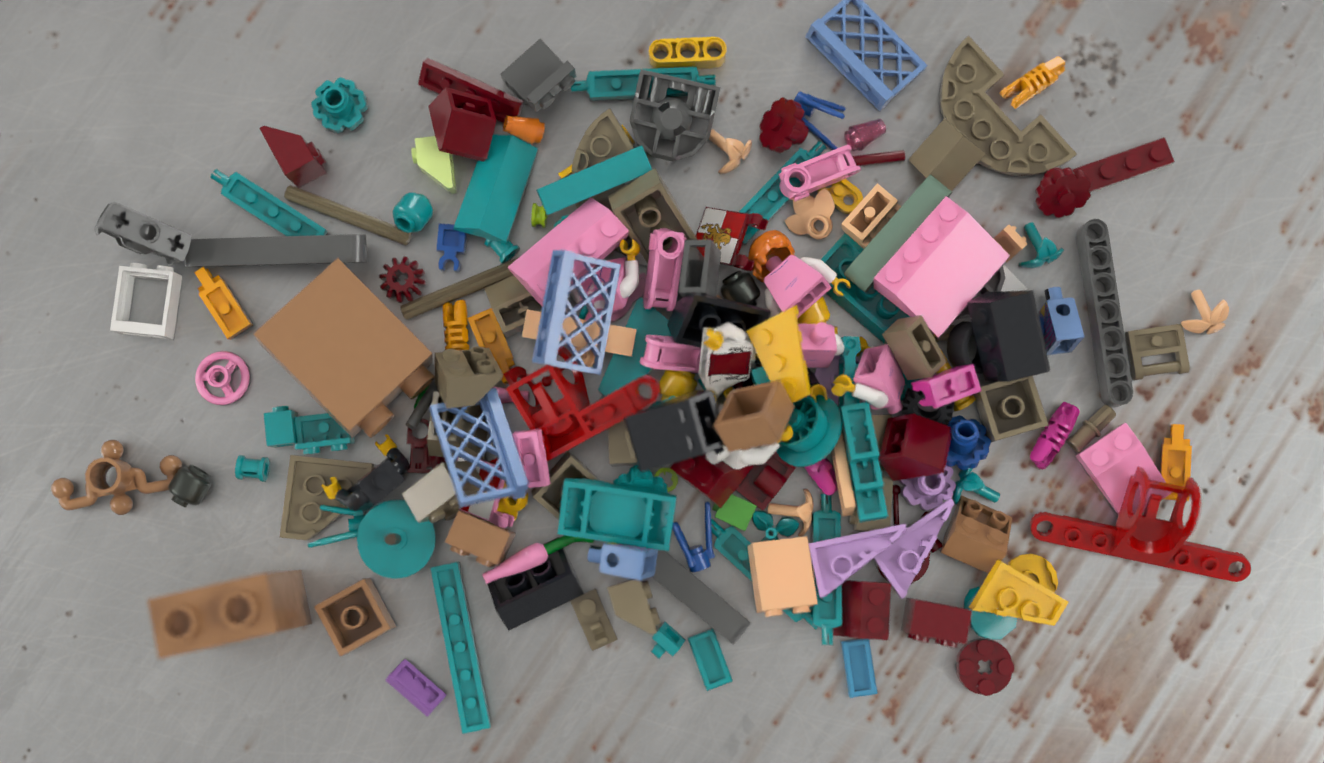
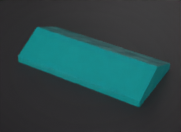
[454,135,538,244]

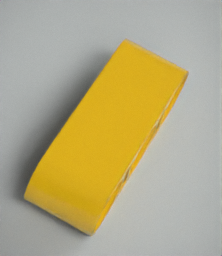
[649,37,727,69]

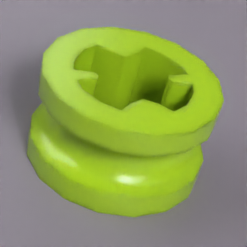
[531,203,547,228]
[654,468,678,492]

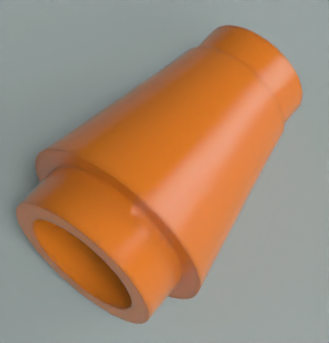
[503,115,545,145]

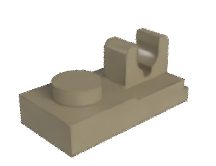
[570,589,618,651]

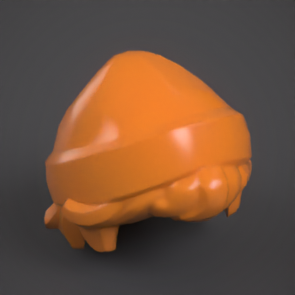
[748,230,795,283]

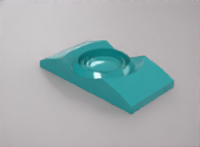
[557,479,677,551]

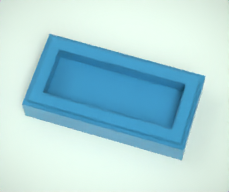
[840,639,878,698]

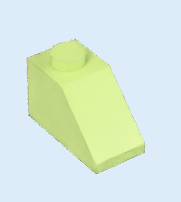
[411,136,457,194]

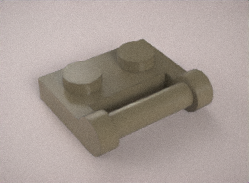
[1125,324,1190,380]

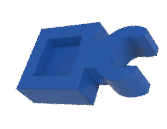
[436,223,467,272]

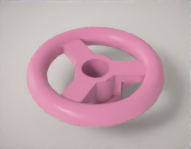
[195,351,250,405]

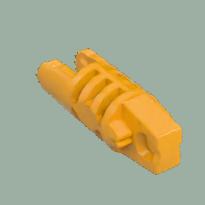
[1000,56,1065,109]
[442,299,470,351]

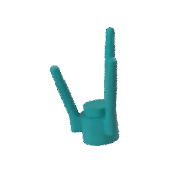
[308,505,365,548]

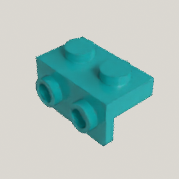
[294,413,355,455]

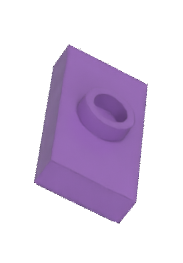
[385,659,446,717]

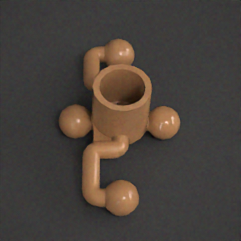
[51,440,182,515]

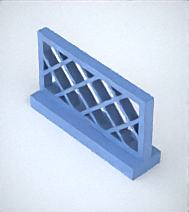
[805,0,928,111]
[532,250,621,375]
[429,388,529,507]

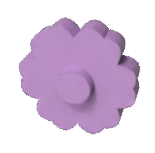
[898,466,956,511]

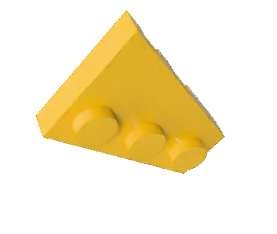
[746,306,811,403]
[969,559,1069,626]

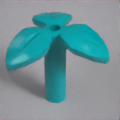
[1019,222,1064,268]
[952,468,1000,505]
[752,511,800,542]

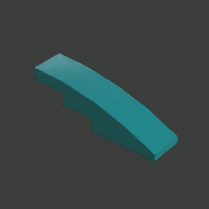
[536,145,652,215]
[840,402,888,523]

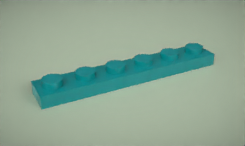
[430,562,491,734]

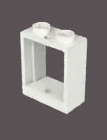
[110,263,183,340]

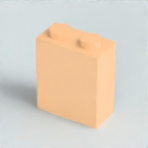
[747,537,818,617]

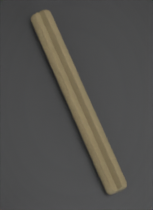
[284,185,412,245]
[400,257,519,319]

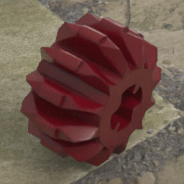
[379,256,426,303]

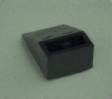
[624,390,725,472]

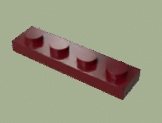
[418,57,524,123]
[1072,137,1175,193]

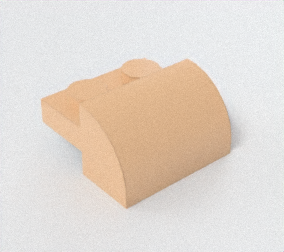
[841,183,901,249]

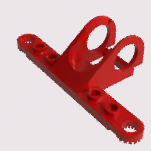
[489,346,661,464]
[1030,467,1251,582]

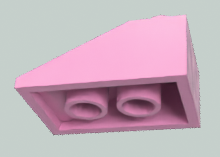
[1075,423,1172,515]

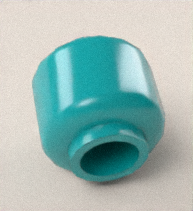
[392,192,433,233]

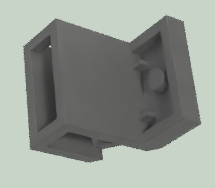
[500,39,576,112]
[676,240,721,303]

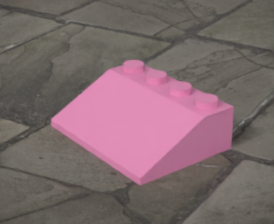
[873,196,1010,338]

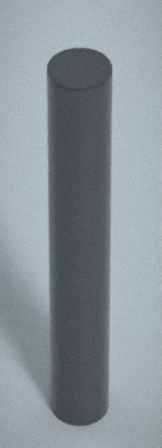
[406,378,439,430]

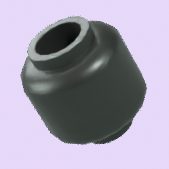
[720,270,761,306]
[168,464,211,507]

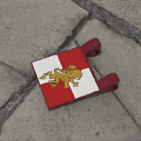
[696,207,768,271]

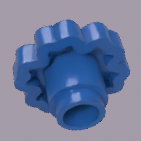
[946,415,991,470]

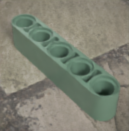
[844,175,952,293]

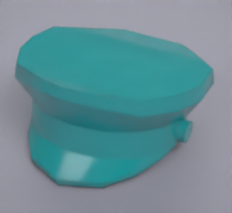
[964,586,1018,640]

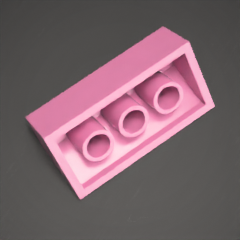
[508,198,629,306]

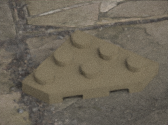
[279,455,374,540]

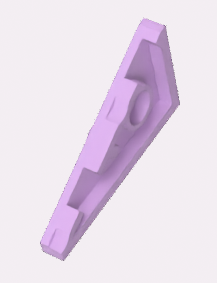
[873,498,954,599]
[809,524,907,598]

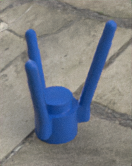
[794,91,845,150]
[672,501,715,572]

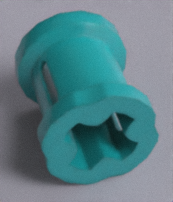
[484,239,520,264]
[235,455,270,482]

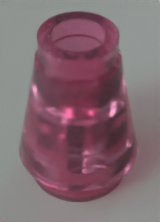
[844,118,886,151]

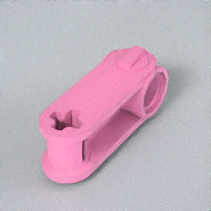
[779,145,861,202]
[643,228,687,312]
[640,335,701,373]

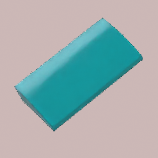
[821,233,910,344]

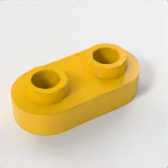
[816,179,863,214]

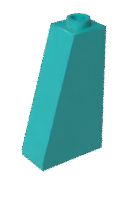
[598,297,672,399]

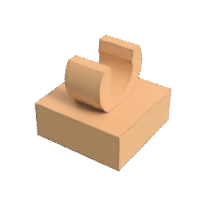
[993,225,1027,263]

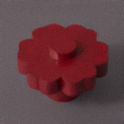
[759,97,808,153]
[1035,167,1092,218]

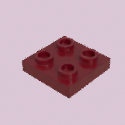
[735,451,796,511]

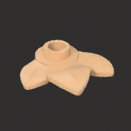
[785,188,835,239]

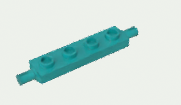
[571,67,716,101]
[739,141,827,245]
[210,169,328,236]
[812,494,842,645]
[711,518,818,630]

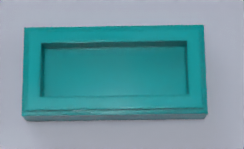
[687,628,733,691]

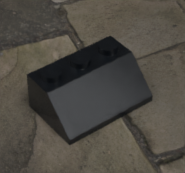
[967,290,1050,382]
[667,292,771,348]
[487,537,584,631]

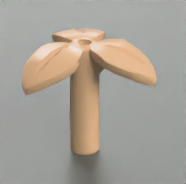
[709,129,752,174]
[1181,290,1229,334]
[768,489,814,537]

